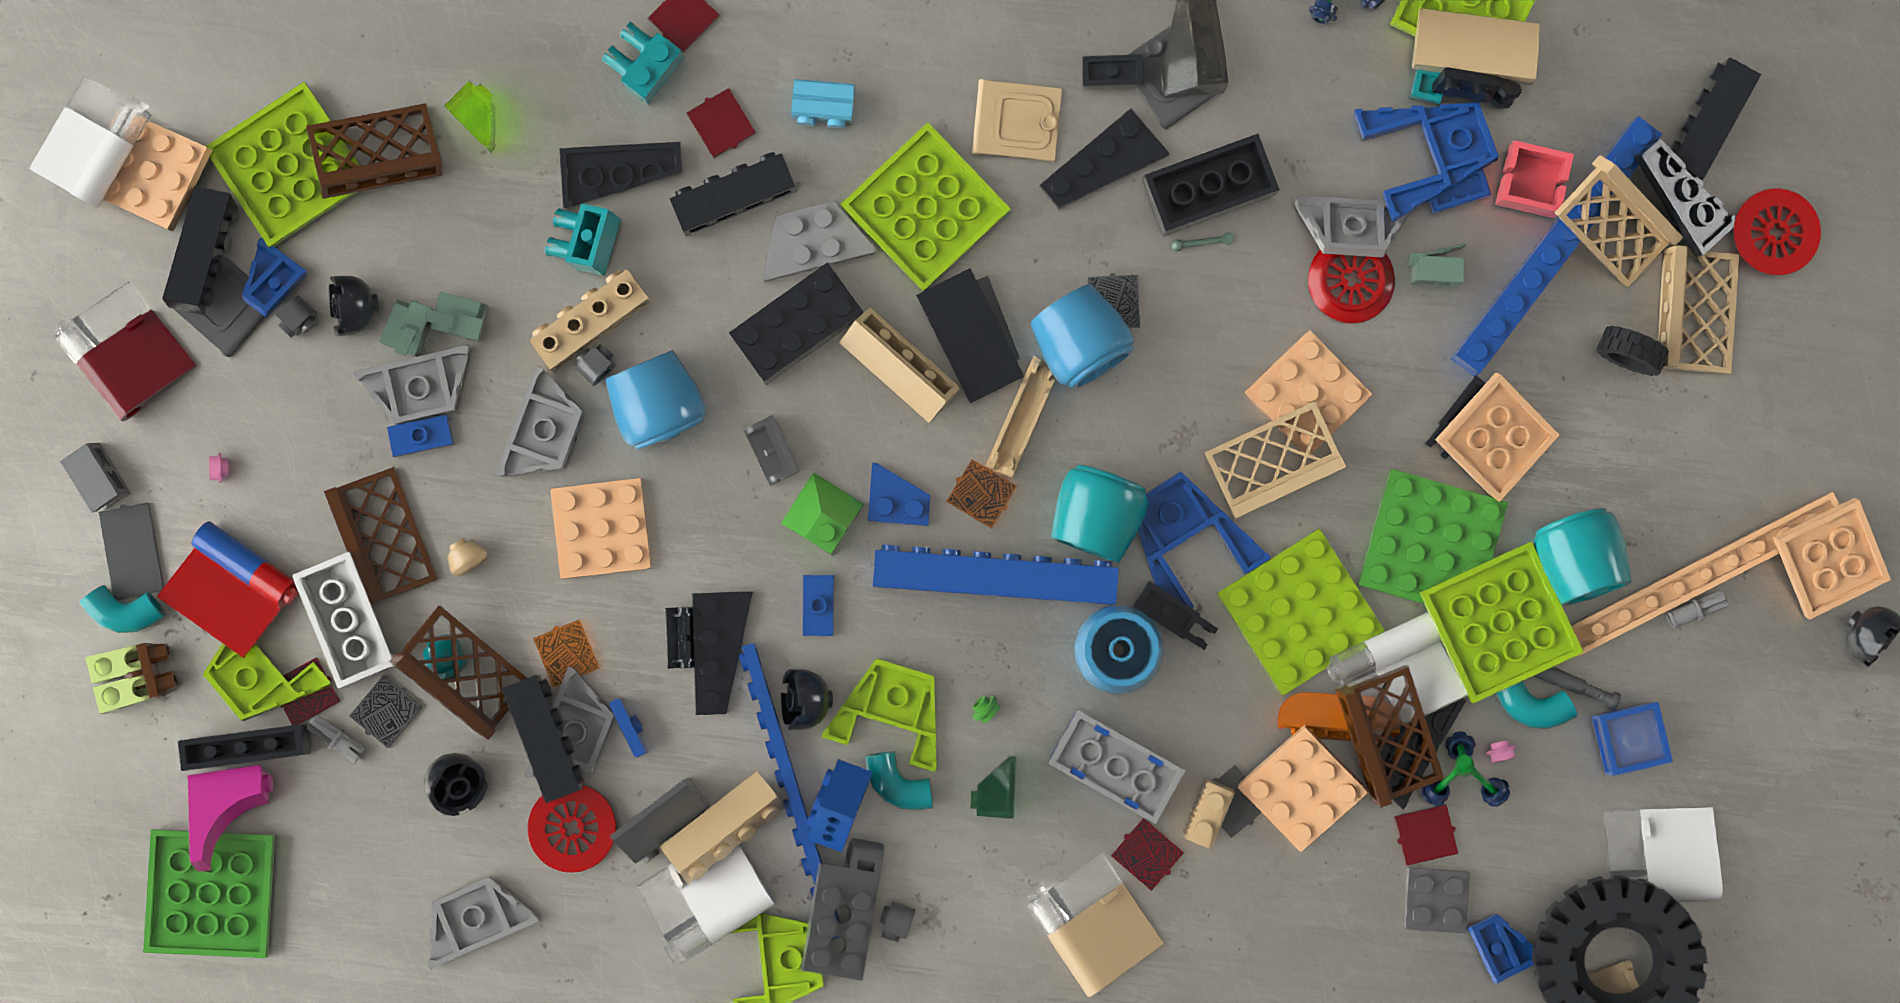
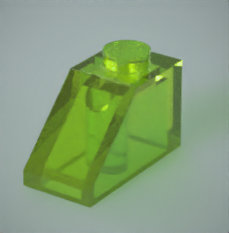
[444,80,495,153]

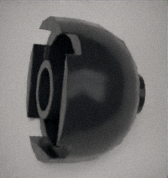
[328,275,379,336]
[1846,606,1900,668]
[781,669,833,730]
[424,753,488,816]

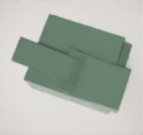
[1408,243,1466,287]
[424,292,489,342]
[379,299,434,357]

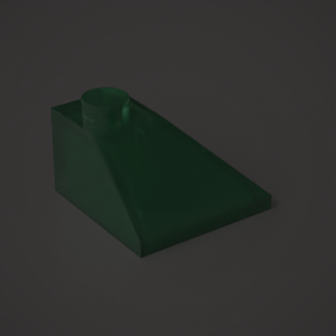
[970,755,1016,819]

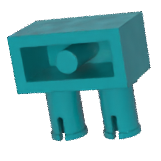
[601,22,684,105]
[545,203,621,276]

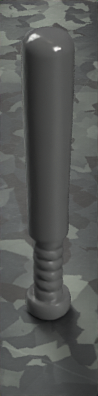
[1533,667,1621,710]

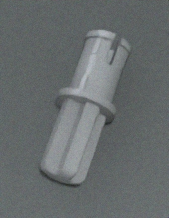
[1666,591,1728,630]
[306,715,366,764]

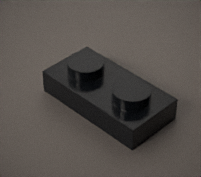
[1082,54,1144,88]

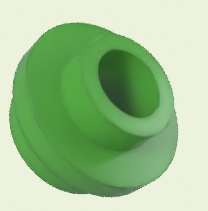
[972,695,1000,724]

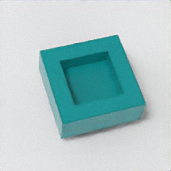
[1410,69,1442,104]

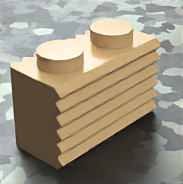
[1183,778,1235,849]

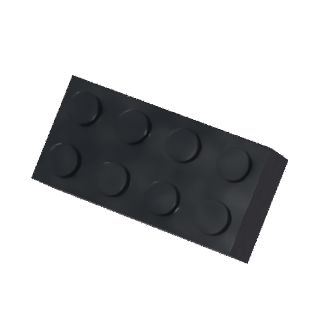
[1142,134,1280,237]
[729,262,863,385]

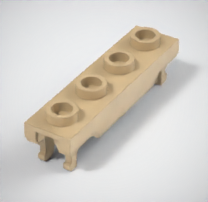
[985,356,1056,479]

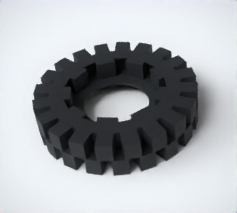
[1532,875,1707,1003]

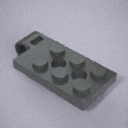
[800,838,884,981]

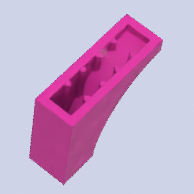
[187,765,273,872]

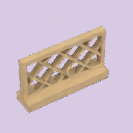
[1554,155,1683,288]
[1657,245,1740,375]
[1204,401,1347,519]

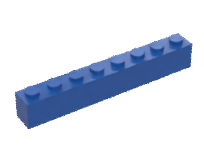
[873,545,1119,605]

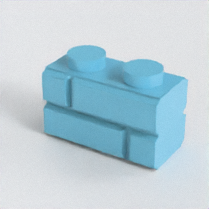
[791,79,855,129]

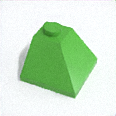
[781,472,864,555]

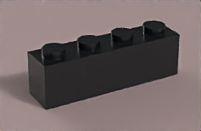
[1670,57,1762,180]
[669,152,797,236]
[162,186,238,315]
[501,675,586,803]
[178,724,311,771]

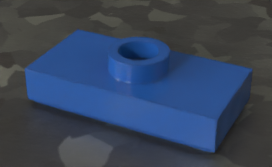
[1428,169,1492,214]
[387,415,454,457]
[803,575,834,636]
[609,698,649,758]

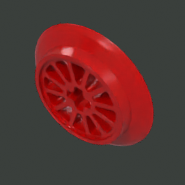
[1734,188,1821,275]
[1308,249,1395,323]
[527,785,616,873]

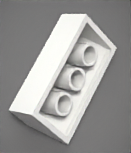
[292,552,394,689]

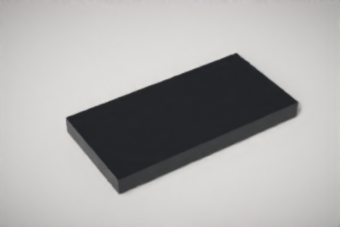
[916,268,1024,403]

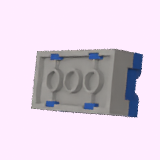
[1048,710,1185,825]

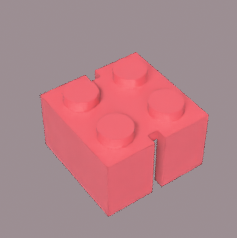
[1495,141,1574,218]

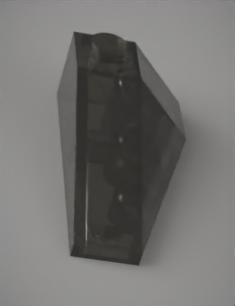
[1161,0,1229,98]

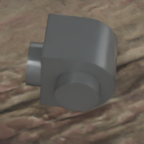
[276,295,317,338]
[576,343,617,386]
[879,902,916,942]

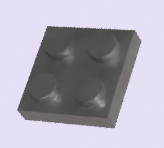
[1403,867,1470,934]

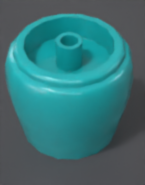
[1051,464,1149,563]
[1533,508,1632,606]

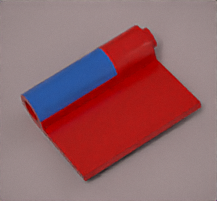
[156,521,298,658]

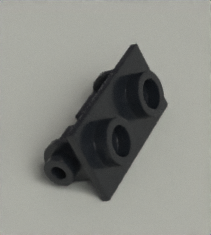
[665,607,695,669]

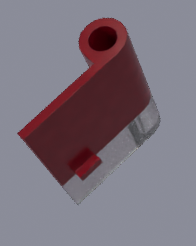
[53,281,196,422]

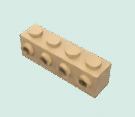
[529,269,651,372]
[839,307,961,423]
[660,771,785,884]

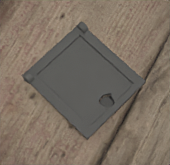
[1128,20,1227,130]
[174,253,265,358]

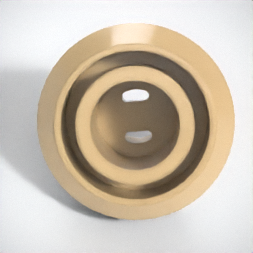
[447,538,487,577]

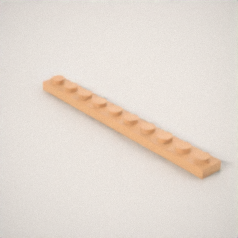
[1571,492,1840,657]

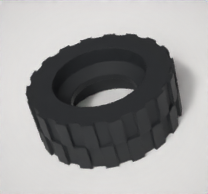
[1596,326,1669,376]

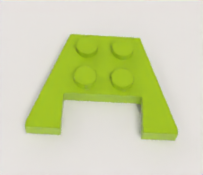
[202,643,332,722]
[822,658,937,772]
[730,913,825,1003]

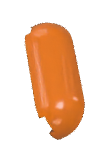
[1277,692,1400,742]

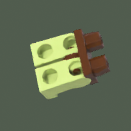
[85,643,179,714]

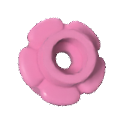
[209,453,228,483]
[1486,740,1516,763]

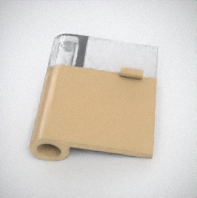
[1026,853,1164,997]

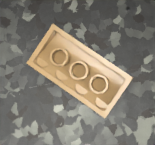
[1412,8,1539,84]

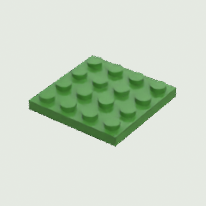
[1358,469,1508,605]
[143,829,275,958]

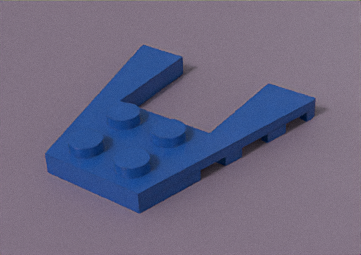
[1354,102,1499,222]
[1138,472,1271,608]

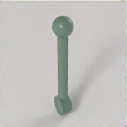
[1172,232,1234,251]

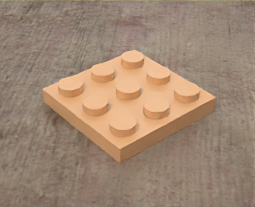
[103,114,212,232]
[1244,330,1373,455]
[1435,373,1560,502]
[550,478,652,579]
[1773,498,1891,620]
[1238,725,1368,852]

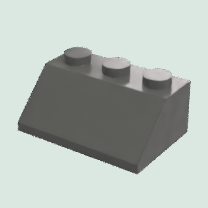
[610,778,711,864]

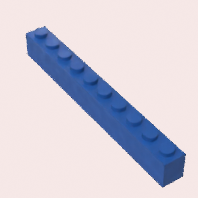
[1450,116,1662,377]

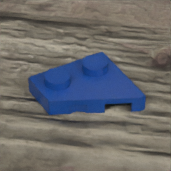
[242,237,307,318]
[868,463,930,526]
[1467,914,1534,983]

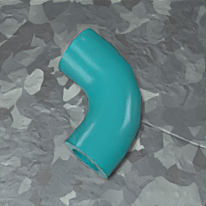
[79,585,165,633]
[1495,681,1578,729]
[865,751,933,810]

